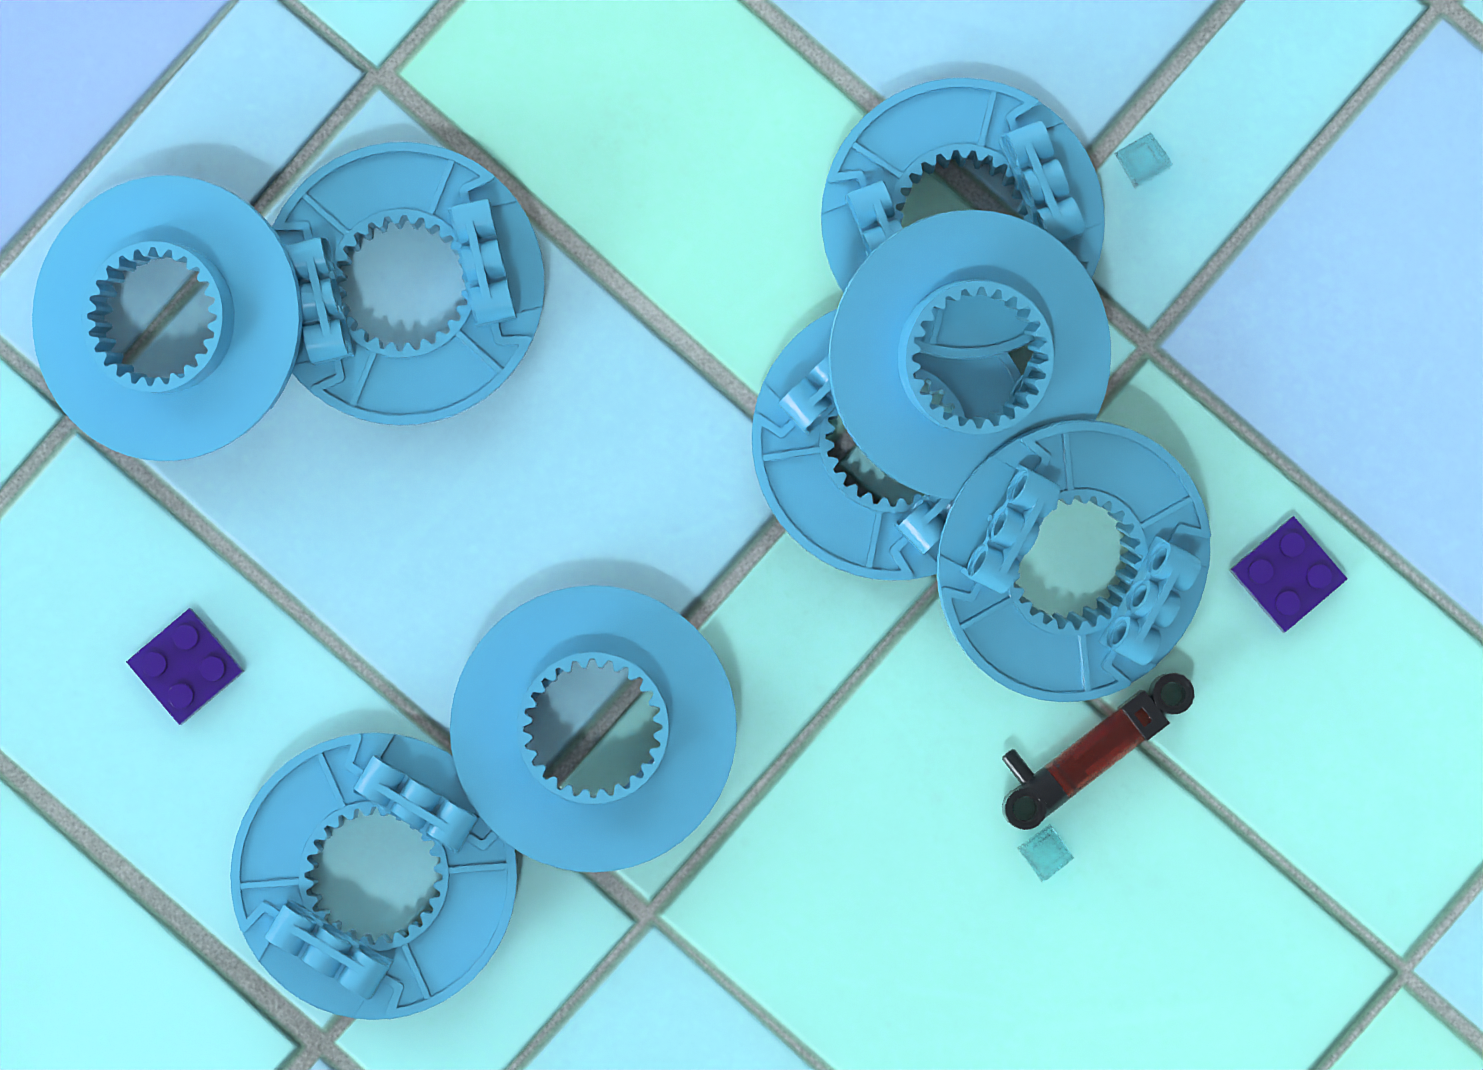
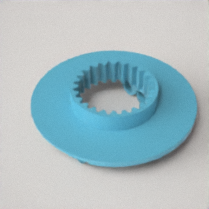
[821,78,1105,359]
[272,142,545,426]
[32,175,303,461]
[828,210,1111,500]
[752,309,1022,581]
[937,420,1211,702]
[450,585,737,872]
[230,733,517,1020]

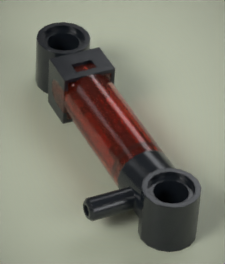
[1002,673,1195,830]

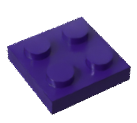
[1229,516,1348,633]
[126,608,245,725]

